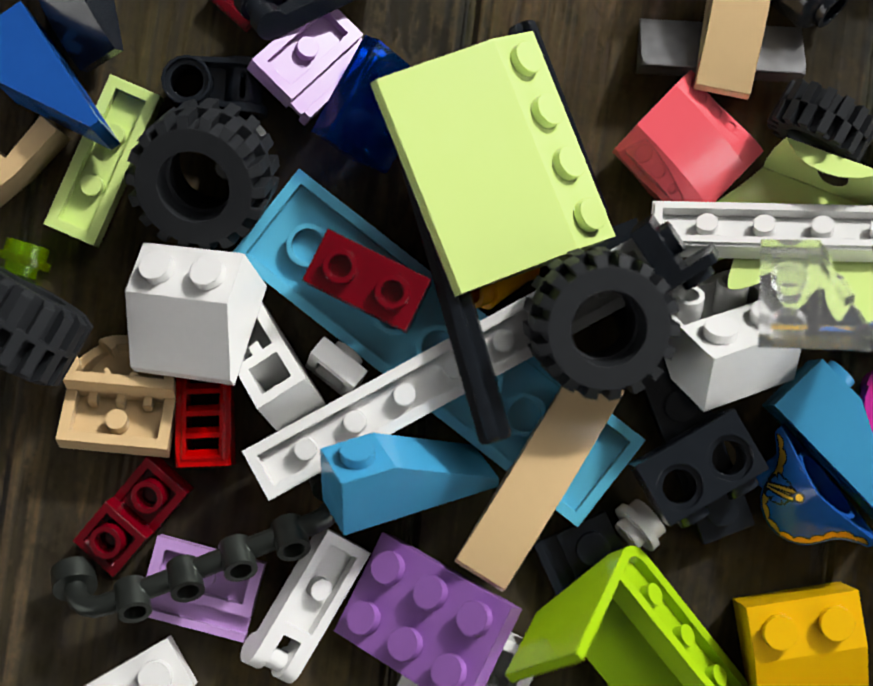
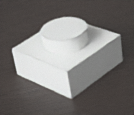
[305,336,368,396]

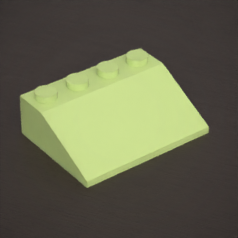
[370,31,615,297]

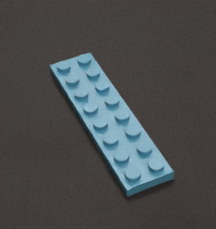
[233,169,646,527]

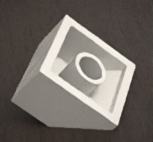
[125,242,267,385]

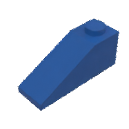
[0,1,120,150]

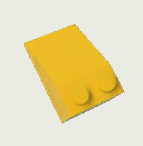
[732,581,869,686]

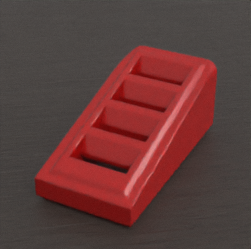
[175,377,236,468]

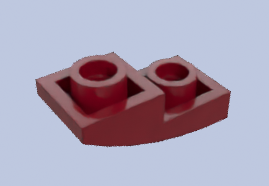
[73,456,194,577]

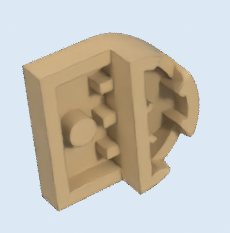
[56,335,176,458]

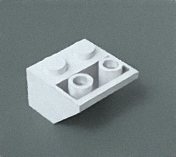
[664,270,806,412]

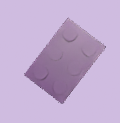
[334,532,522,686]

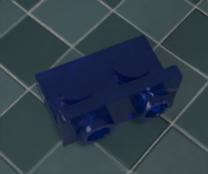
[311,35,412,173]

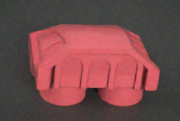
[612,70,764,202]

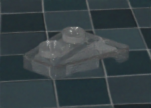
[758,239,873,351]

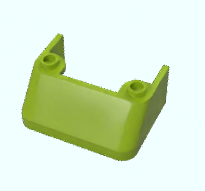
[505,546,749,686]

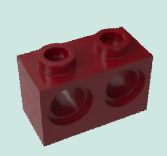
[302,229,432,334]

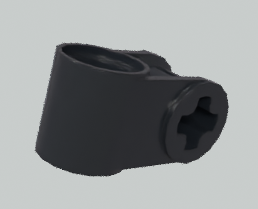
[161,55,268,120]

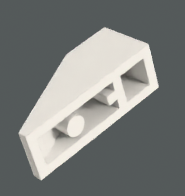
[238,301,327,432]

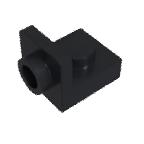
[630,214,719,292]

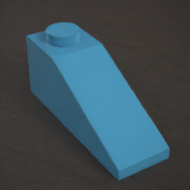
[762,359,873,520]
[320,433,499,535]

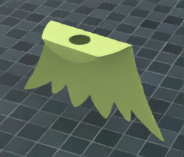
[716,137,873,338]

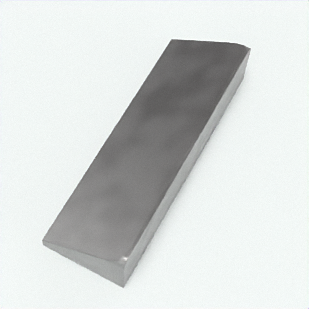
[636,18,806,82]

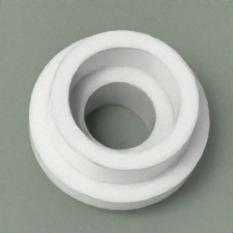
[615,499,666,551]

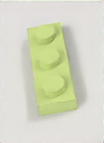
[43,74,164,248]

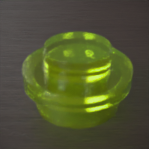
[0,237,52,280]

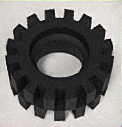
[767,79,873,163]

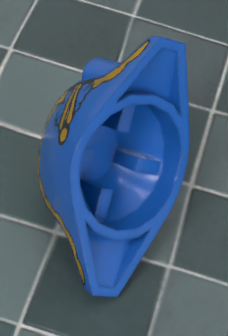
[756,423,873,547]

